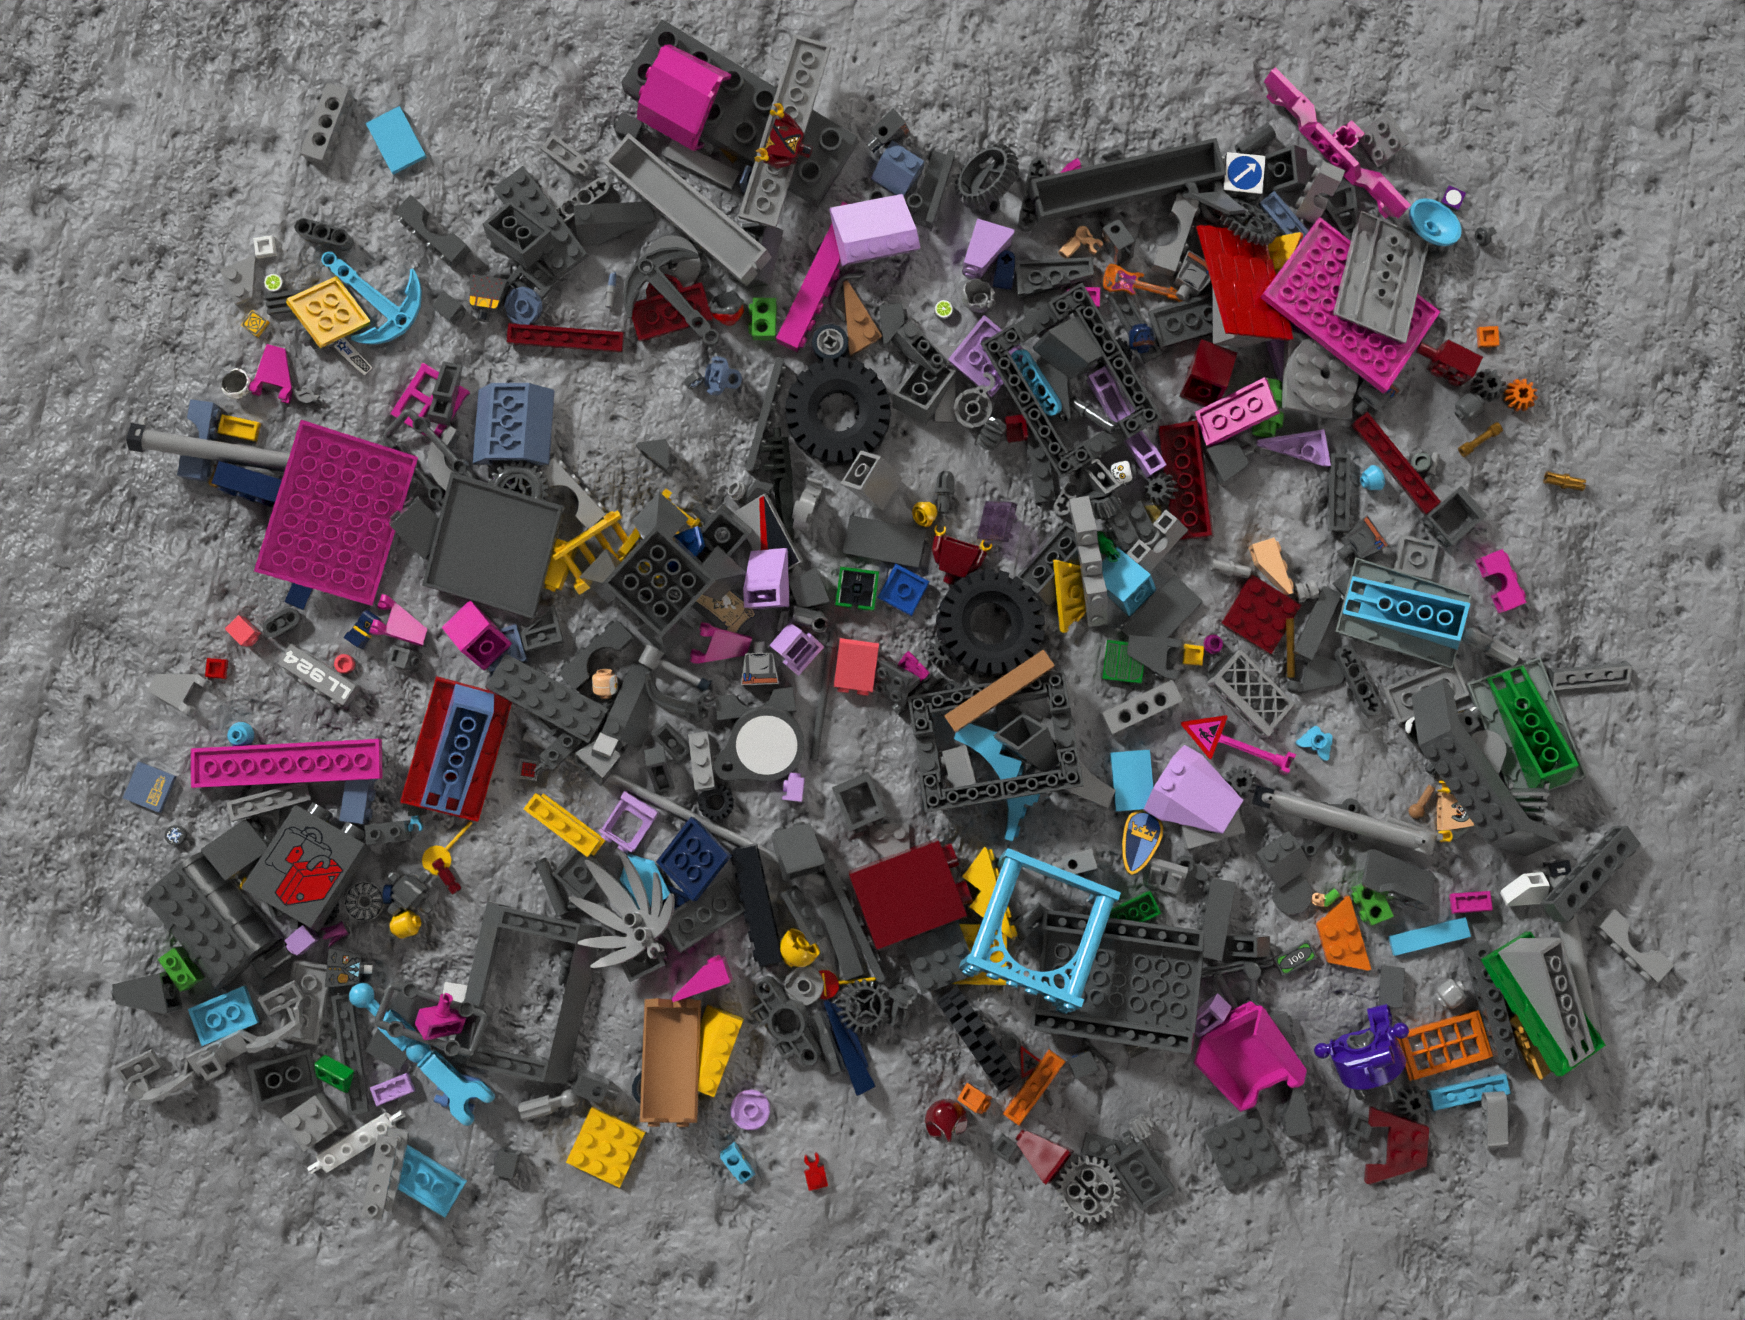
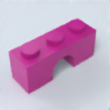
[1475,549,1527,613]

